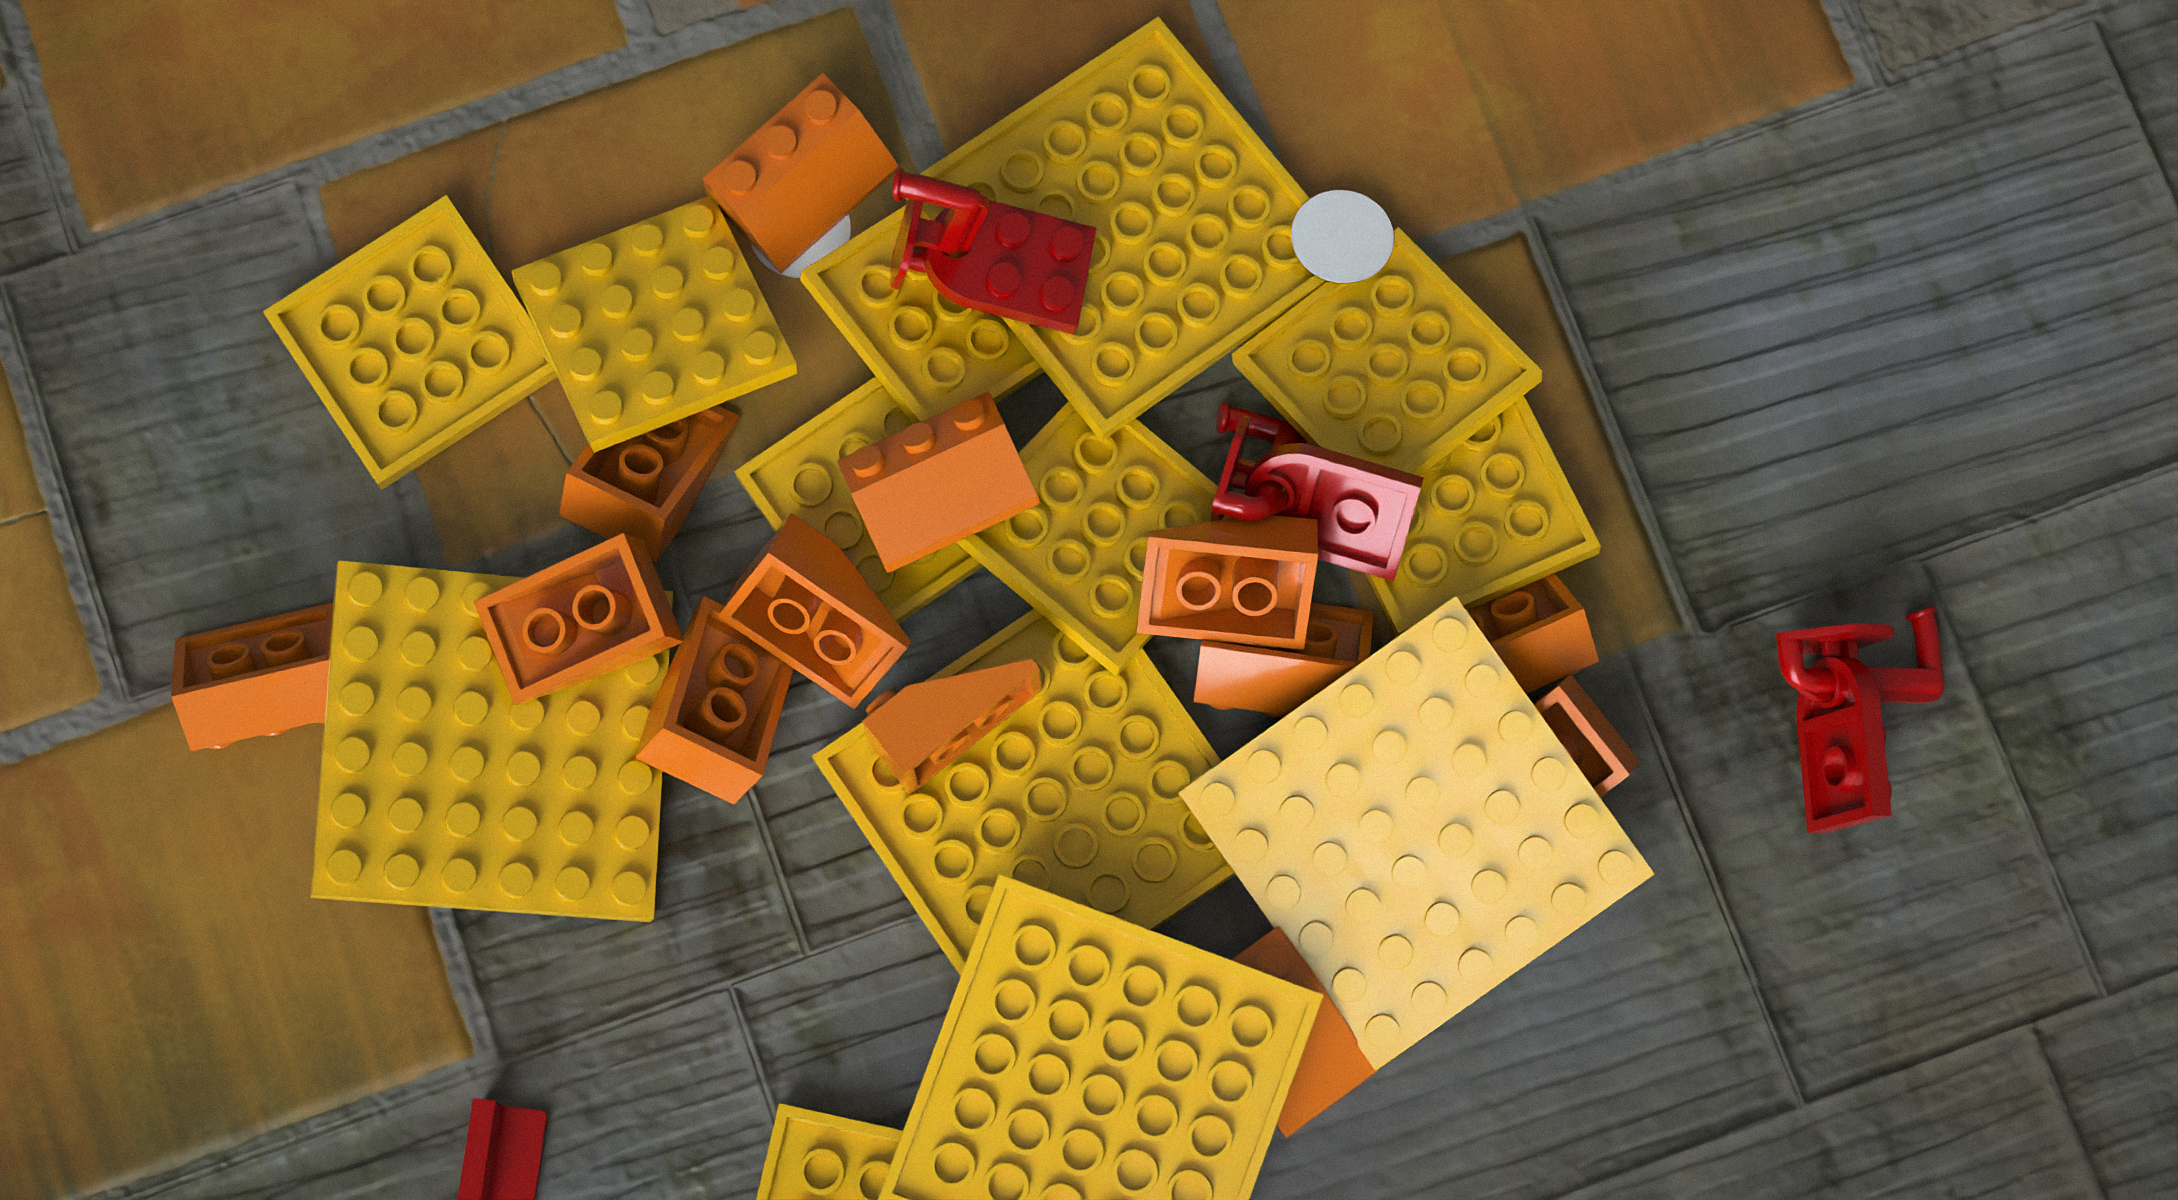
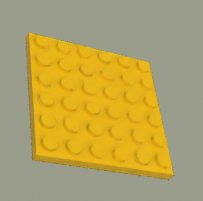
[905,16,1328,442]
[310,560,673,922]
[1178,596,1654,1071]
[812,608,1236,977]
[878,874,1324,1200]

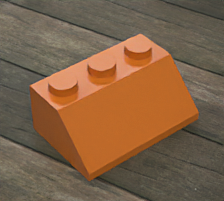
[702,73,899,274]
[837,391,1041,574]
[1467,573,1599,695]
[171,602,334,751]
[1194,603,1374,718]

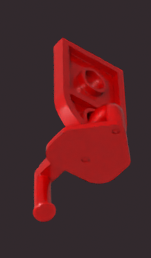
[890,167,1096,335]
[1211,402,1424,581]
[1776,605,1944,833]

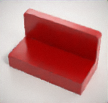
[457,1098,548,1200]

